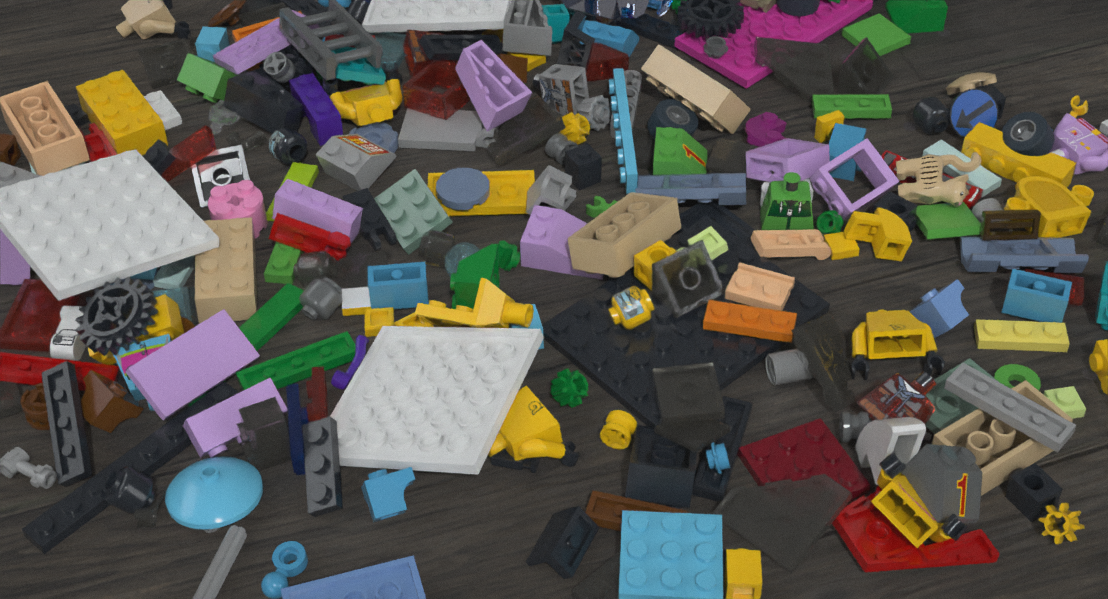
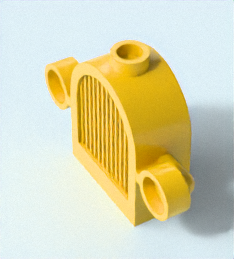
[1004,176,1094,238]

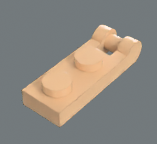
[751,229,831,260]

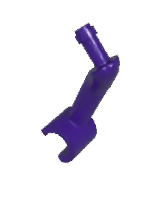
[331,335,369,389]

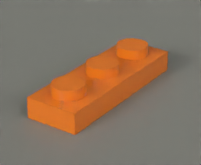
[703,300,797,343]

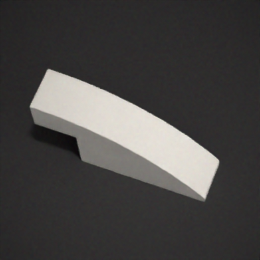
[855,417,926,485]

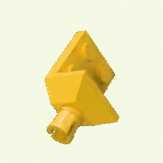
[415,278,534,328]

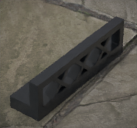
[557,10,595,73]

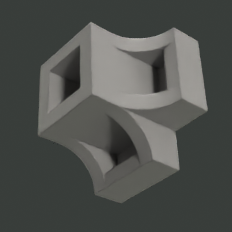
[526,165,576,215]

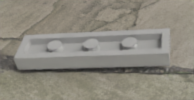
[944,363,1076,453]

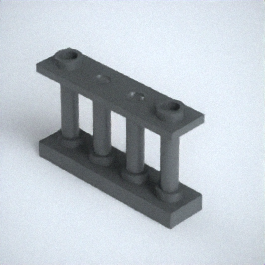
[279,0,383,80]

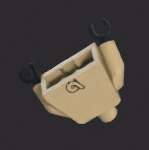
[116,0,191,40]

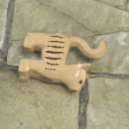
[896,152,981,207]

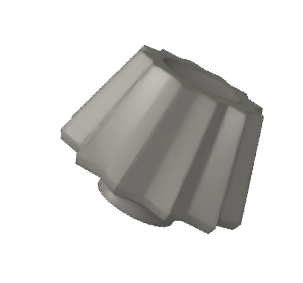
[578,95,612,131]

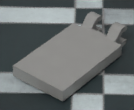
[398,108,499,151]

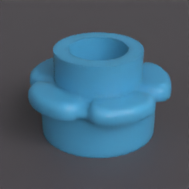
[706,442,730,474]

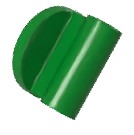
[498,240,521,272]

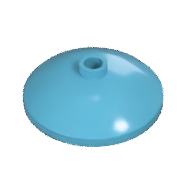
[165,456,263,529]

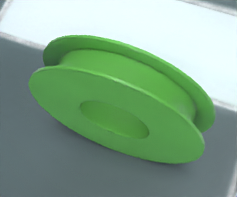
[994,364,1041,391]

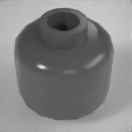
[299,277,343,321]

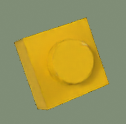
[814,110,844,143]

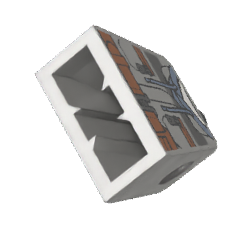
[533,64,589,115]

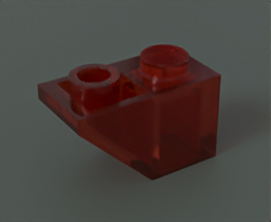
[577,42,629,82]

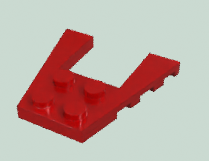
[831,486,1000,572]

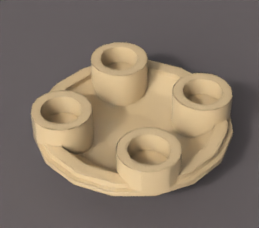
[946,72,997,95]

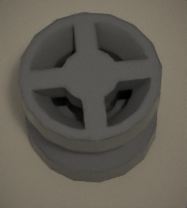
[264,52,295,83]
[545,133,578,166]
[839,411,869,442]

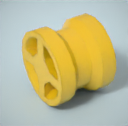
[600,410,637,450]

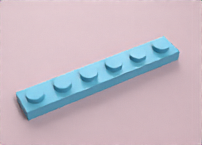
[609,68,638,194]

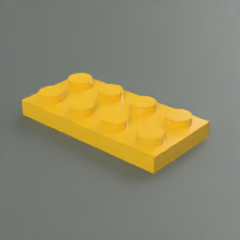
[428,170,535,216]

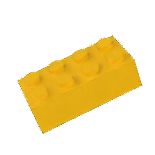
[76,70,168,155]

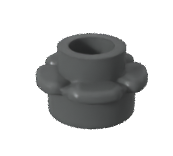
[704,36,728,59]

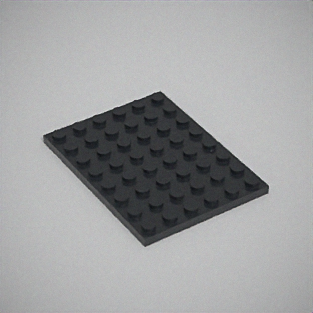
[542,216,830,430]

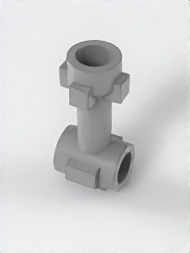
[0,447,57,489]

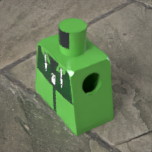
[760,172,814,230]

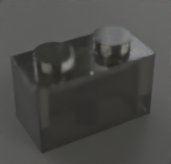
[236,397,293,471]

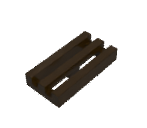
[980,210,1041,241]

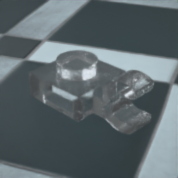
[207,100,242,135]

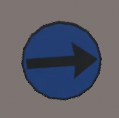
[949,89,998,138]

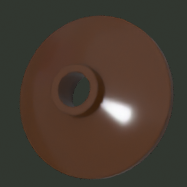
[208,0,247,27]

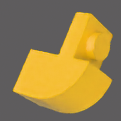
[844,207,912,261]

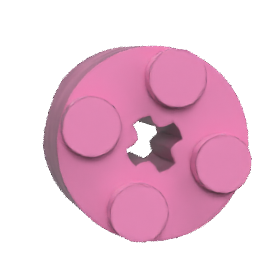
[208,180,268,239]

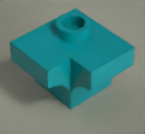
[542,4,570,44]

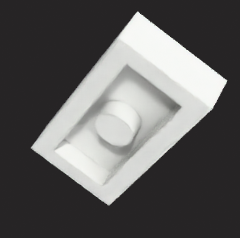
[144,90,182,130]

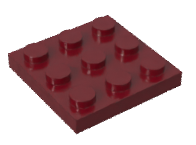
[738,418,870,525]

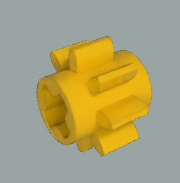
[558,112,590,145]
[1039,502,1085,544]

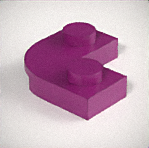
[745,112,787,148]

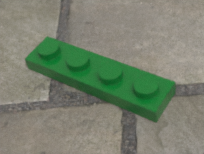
[236,331,355,391]

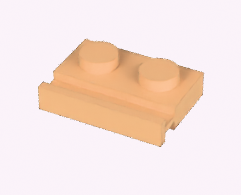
[725,262,795,311]

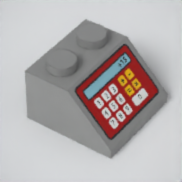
[316,134,396,191]

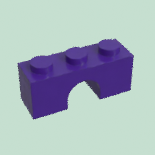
[289,73,343,146]

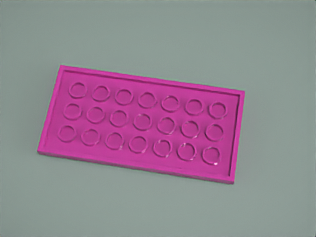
[674,0,873,89]

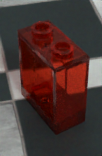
[403,60,471,120]

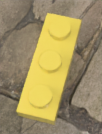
[974,319,1070,352]

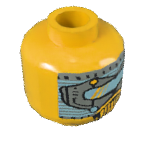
[608,286,654,330]

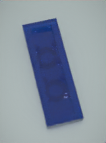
[286,384,309,475]

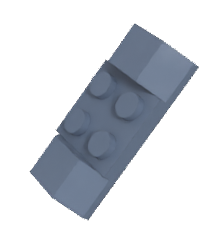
[635,173,746,205]
[960,237,1089,273]

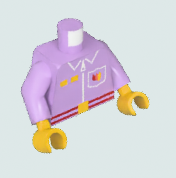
[1048,95,1108,175]

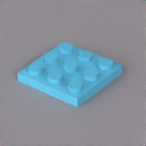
[619,510,723,599]

